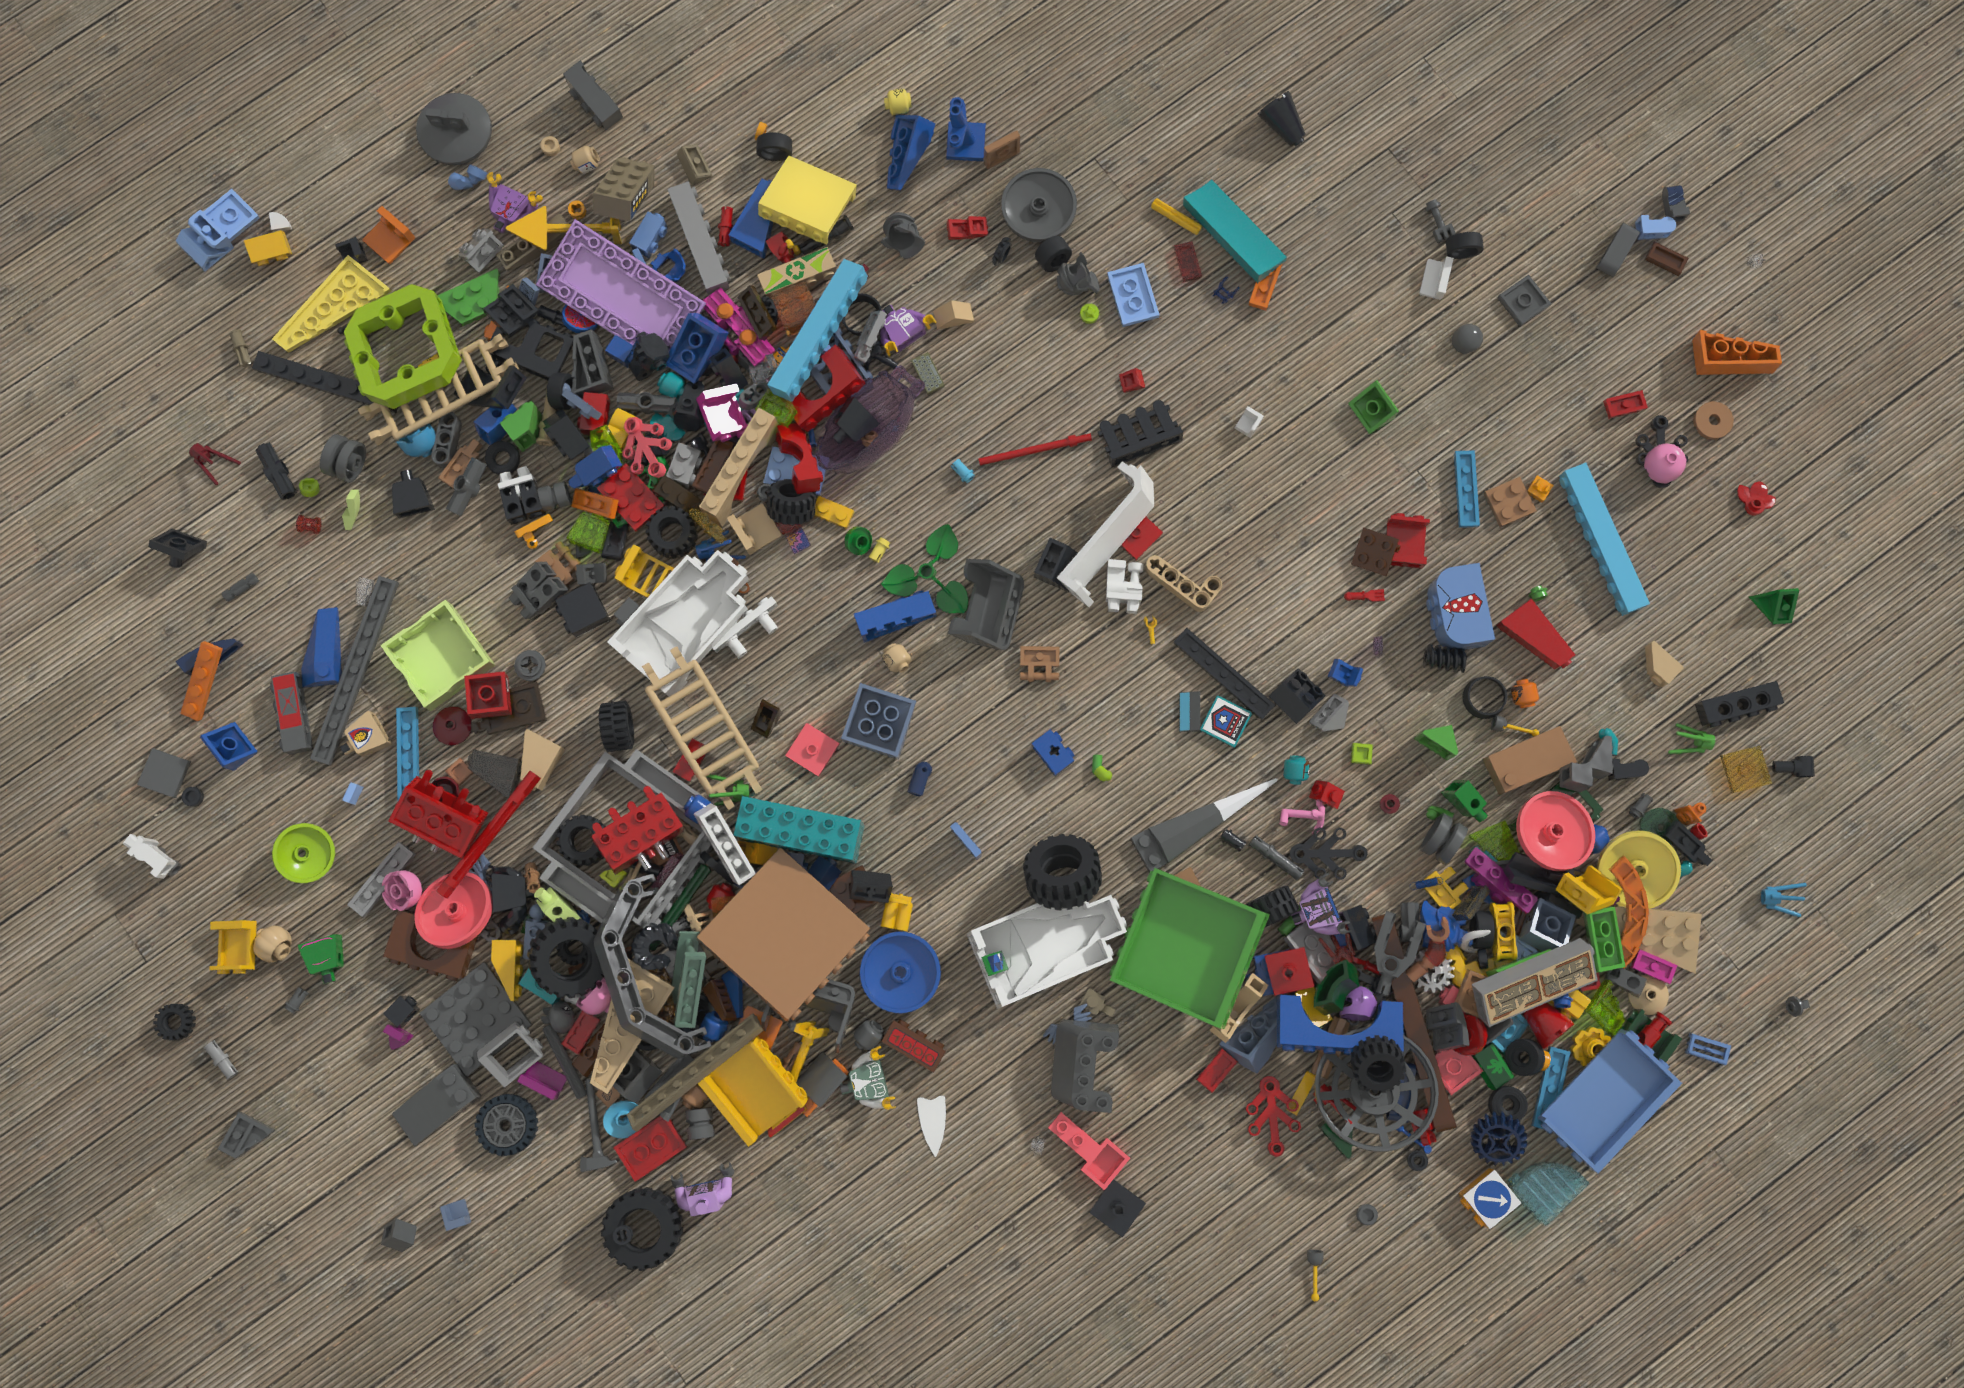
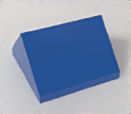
[200,722,258,771]

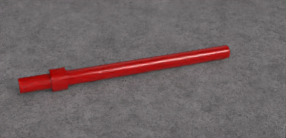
[978,433,1092,466]

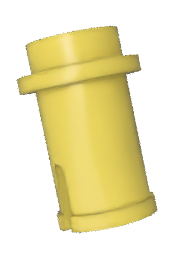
[868,537,890,563]

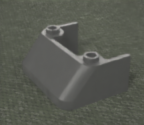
[761,979,855,1053]

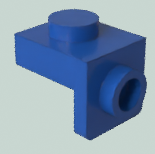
[1328,659,1363,687]

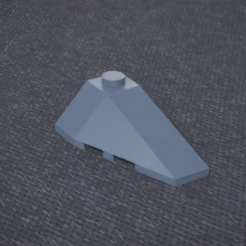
[1219,994,1287,1074]

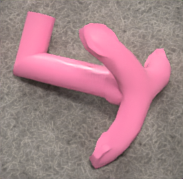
[1279,800,1325,834]

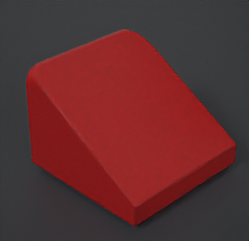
[1119,368,1145,393]

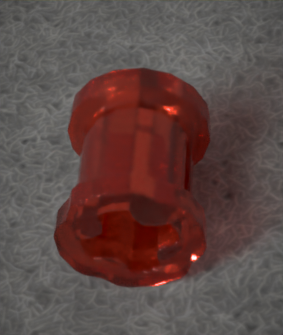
[296,515,322,534]

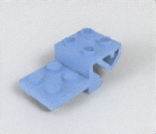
[176,189,260,272]

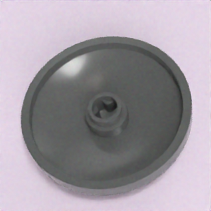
[1001,168,1077,242]

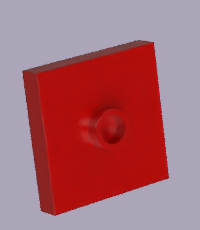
[1121,517,1163,561]

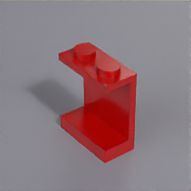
[1386,513,1430,569]

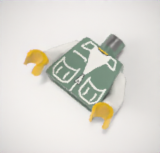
[840,1046,896,1110]

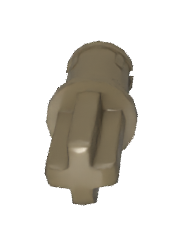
[229,330,251,367]

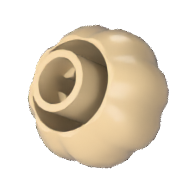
[253,925,292,963]

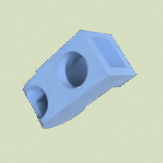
[1635,215,1676,240]

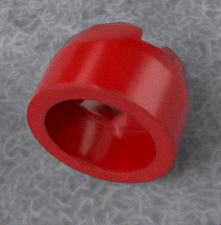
[1689,823,1708,840]

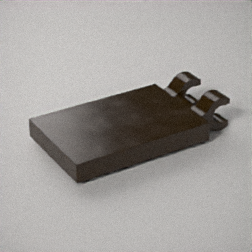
[466,682,547,735]

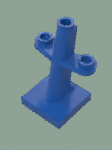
[946,97,986,162]

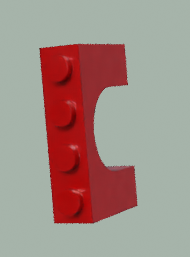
[780,344,866,432]

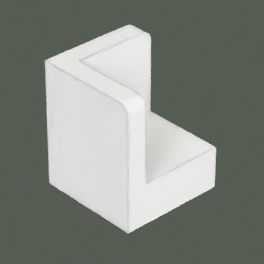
[1235,406,1264,438]

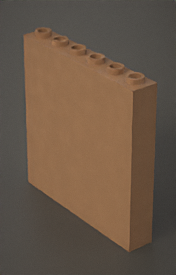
[697,848,870,1022]

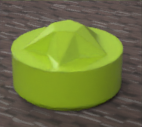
[1080,304,1099,324]
[299,478,320,497]

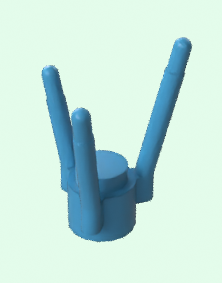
[1760,883,1807,917]

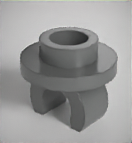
[1786,996,1810,1017]

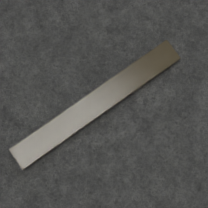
[626,1014,764,1132]

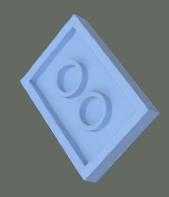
[1107,263,1159,327]
[763,446,829,496]

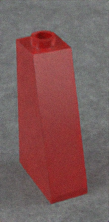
[1496,599,1575,670]

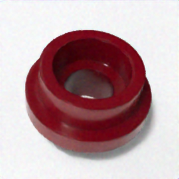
[1380,794,1400,814]

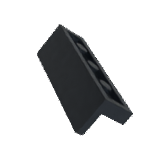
[1503,852,1581,898]

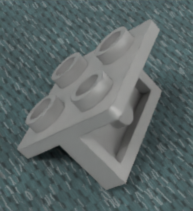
[458,228,504,273]

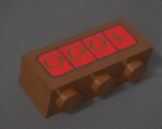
[881,1019,946,1073]

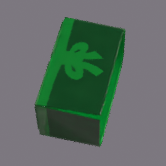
[1472,1043,1514,1090]

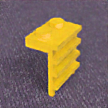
[615,544,674,598]

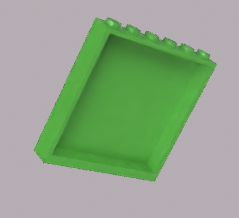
[1110,868,1269,1029]

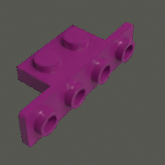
[1464,847,1538,914]

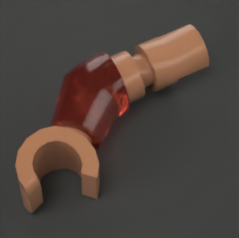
[1405,917,1450,982]

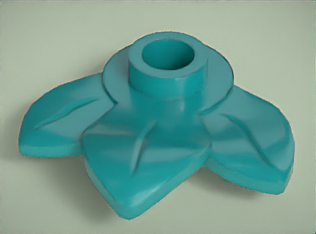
[650,413,686,444]

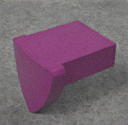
[383,1024,414,1050]

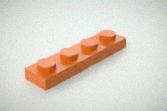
[180,641,223,721]

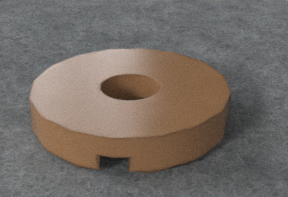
[1693,401,1734,440]

